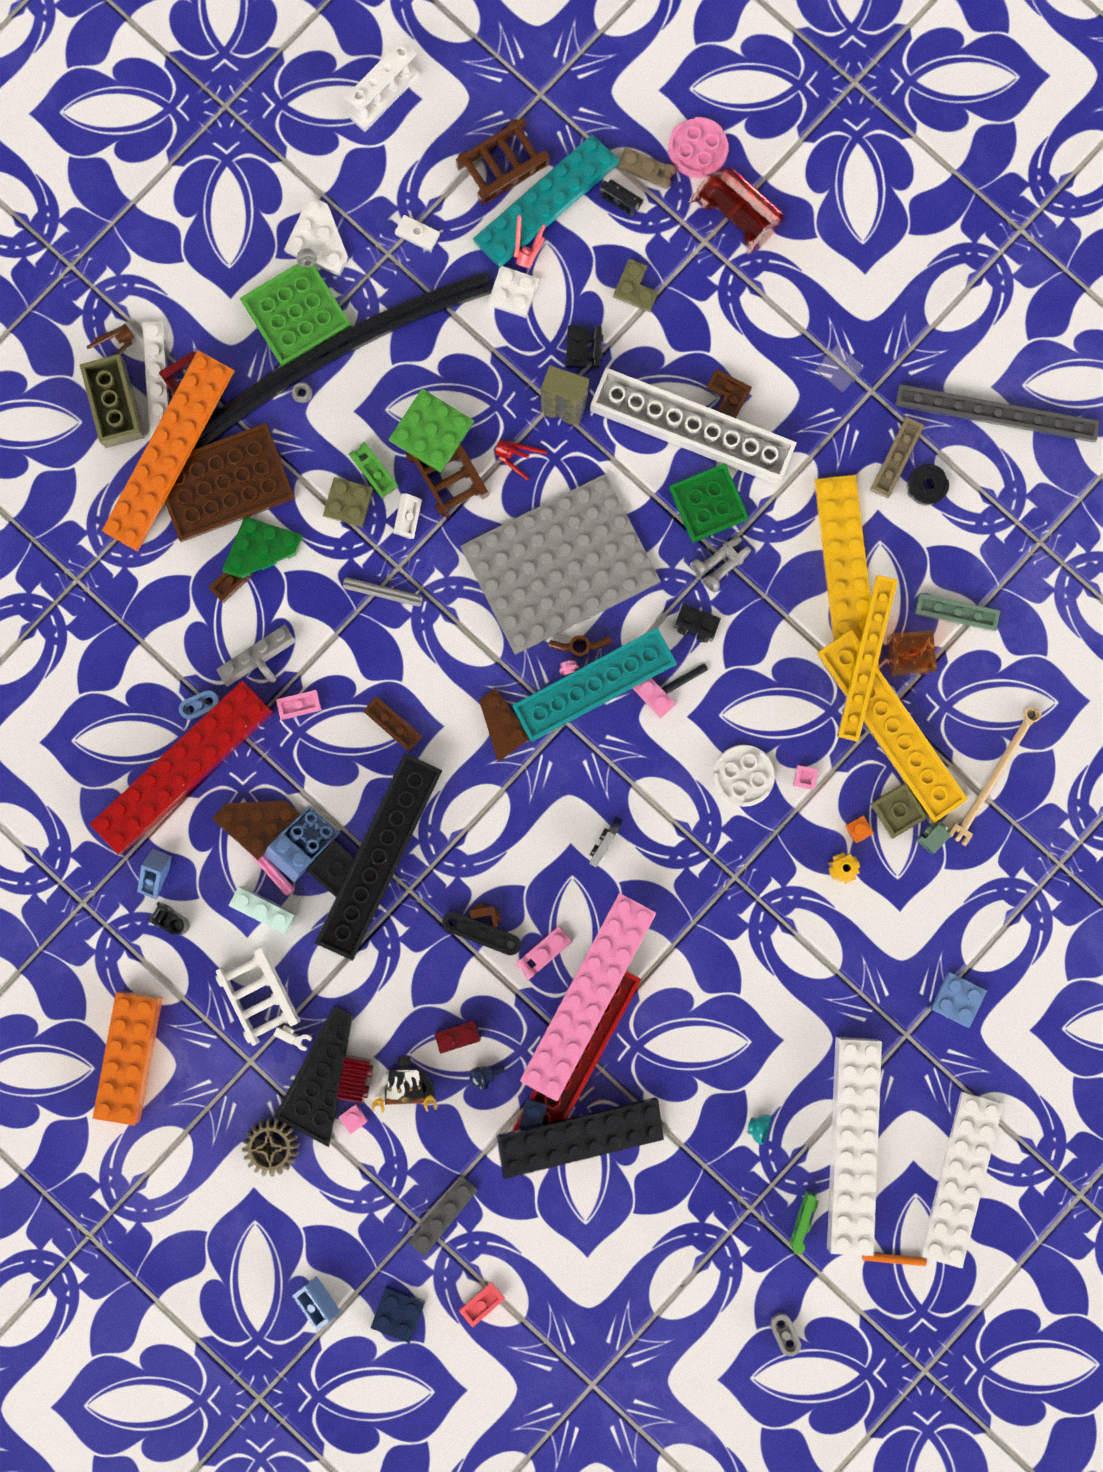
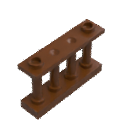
[456,117,550,207]
[405,444,489,519]

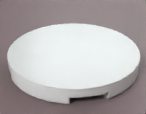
[713,745,775,807]

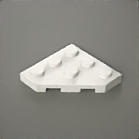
[284,196,348,276]

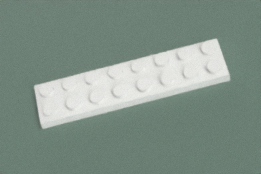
[920,1092,1003,1268]

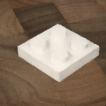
[488,266,539,318]

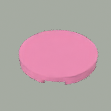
[668,117,729,178]

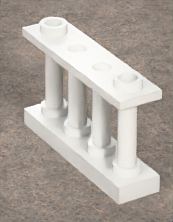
[345,40,420,132]
[215,947,301,1046]

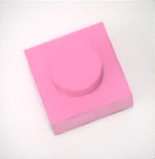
[793,765,818,790]
[338,1104,368,1134]

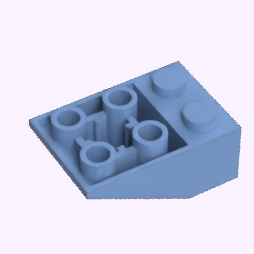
[264,806,340,883]

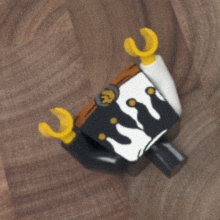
[372,1055,438,1113]

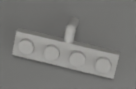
[216,624,296,687]

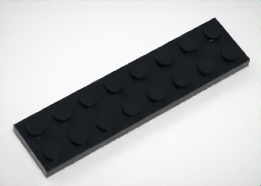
[496,1097,664,1179]

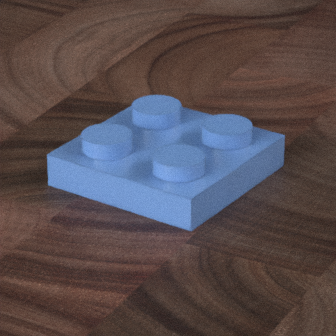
[930,972,987,1028]

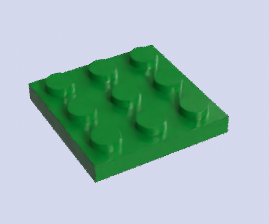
[669,463,749,544]

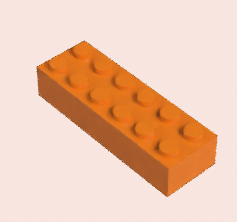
[92,991,163,1126]

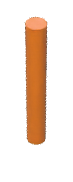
[862,1253,927,1266]

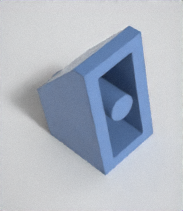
[137,849,172,899]

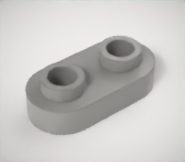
[770,1313,801,1356]

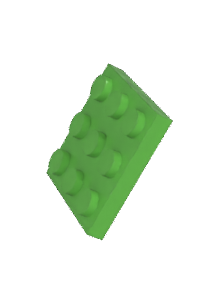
[389,388,474,473]

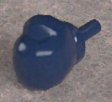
[469,1066,505,1090]

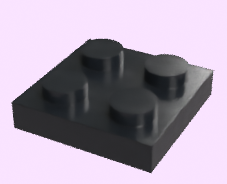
[306,840,355,897]

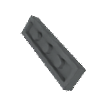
[408,1175,478,1256]

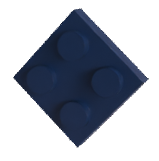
[370,1286,425,1343]

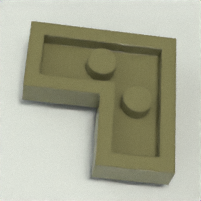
[613,259,658,312]

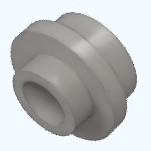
[296,248,317,267]
[292,382,312,403]

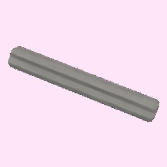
[343,577,423,607]

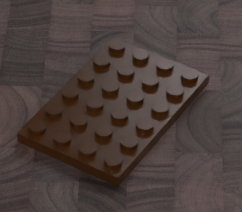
[165,423,295,542]

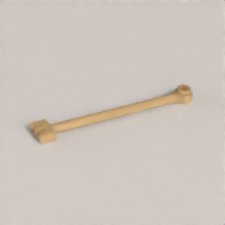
[948,706,1041,846]

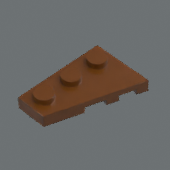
[479,688,530,762]

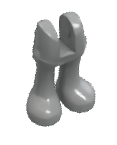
[690,536,751,593]

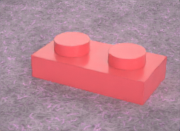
[459,1281,505,1328]

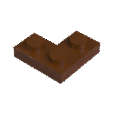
[706,369,752,418]

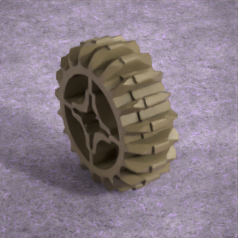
[242,1118,299,1177]

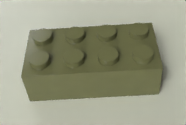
[79,354,145,448]
[541,365,589,425]

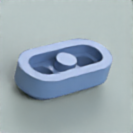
[179,691,220,720]

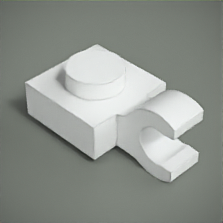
[273,1025,313,1051]

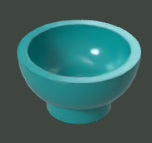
[747,1114,771,1145]

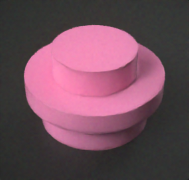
[559,661,580,677]

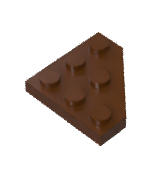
[212,801,301,861]

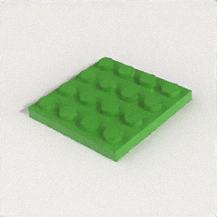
[240,263,352,367]

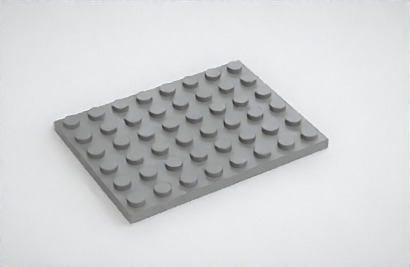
[460,474,661,655]

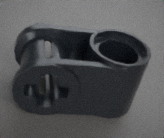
[147,901,190,935]

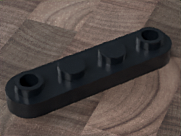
[442,912,521,955]

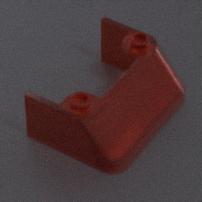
[689,167,786,254]

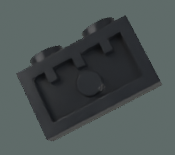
[599,179,643,218]
[674,604,721,643]

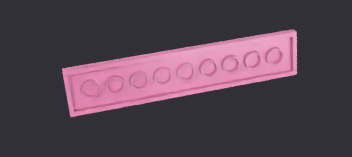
[520,893,656,1101]

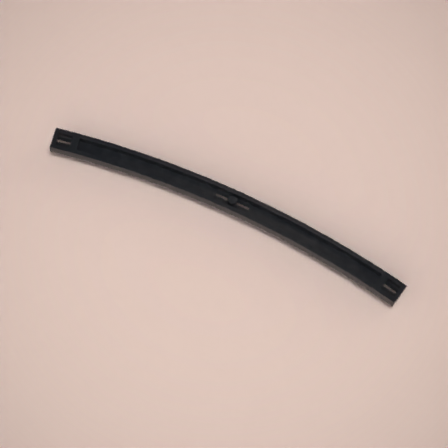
[196,272,492,448]

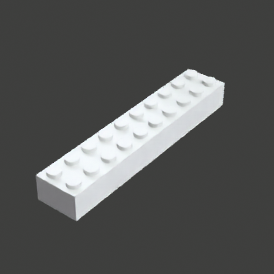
[590,368,797,486]
[827,1037,882,1256]

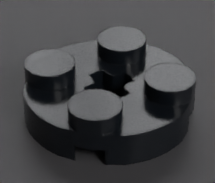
[907,464,949,506]

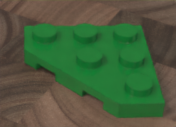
[222,517,303,579]

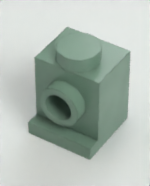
[915,821,951,854]

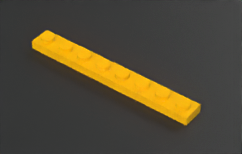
[837,575,898,742]

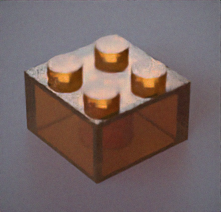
[887,630,937,677]

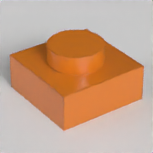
[845,816,874,844]

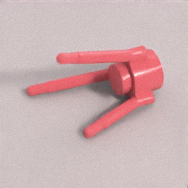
[513,215,546,268]

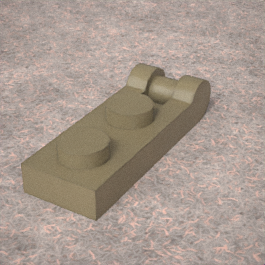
[617,147,677,189]

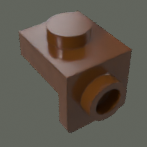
[470,903,501,927]

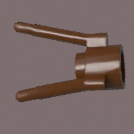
[86,324,135,355]

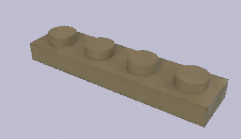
[870,416,925,499]

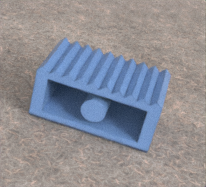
[293,1277,341,1331]

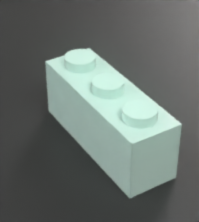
[229,886,298,934]

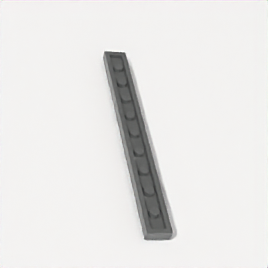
[895,384,1100,443]

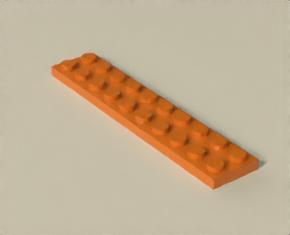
[102,350,235,551]

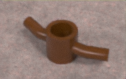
[548,635,612,658]

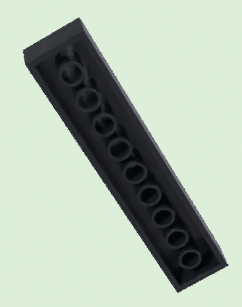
[315,753,443,961]

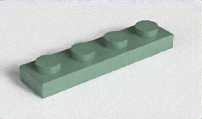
[914,593,1000,632]

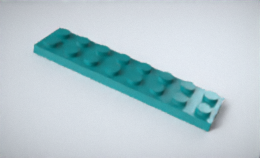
[473,135,620,268]
[512,628,677,742]

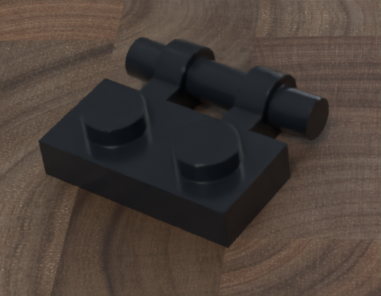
[566,326,604,368]

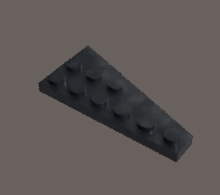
[274,1005,354,1147]

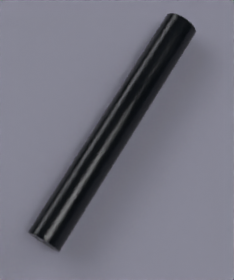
[661,663,708,694]

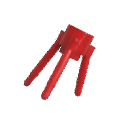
[495,439,547,480]

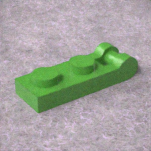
[348,442,398,499]
[790,1191,818,1254]

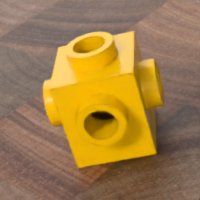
[828,852,860,884]

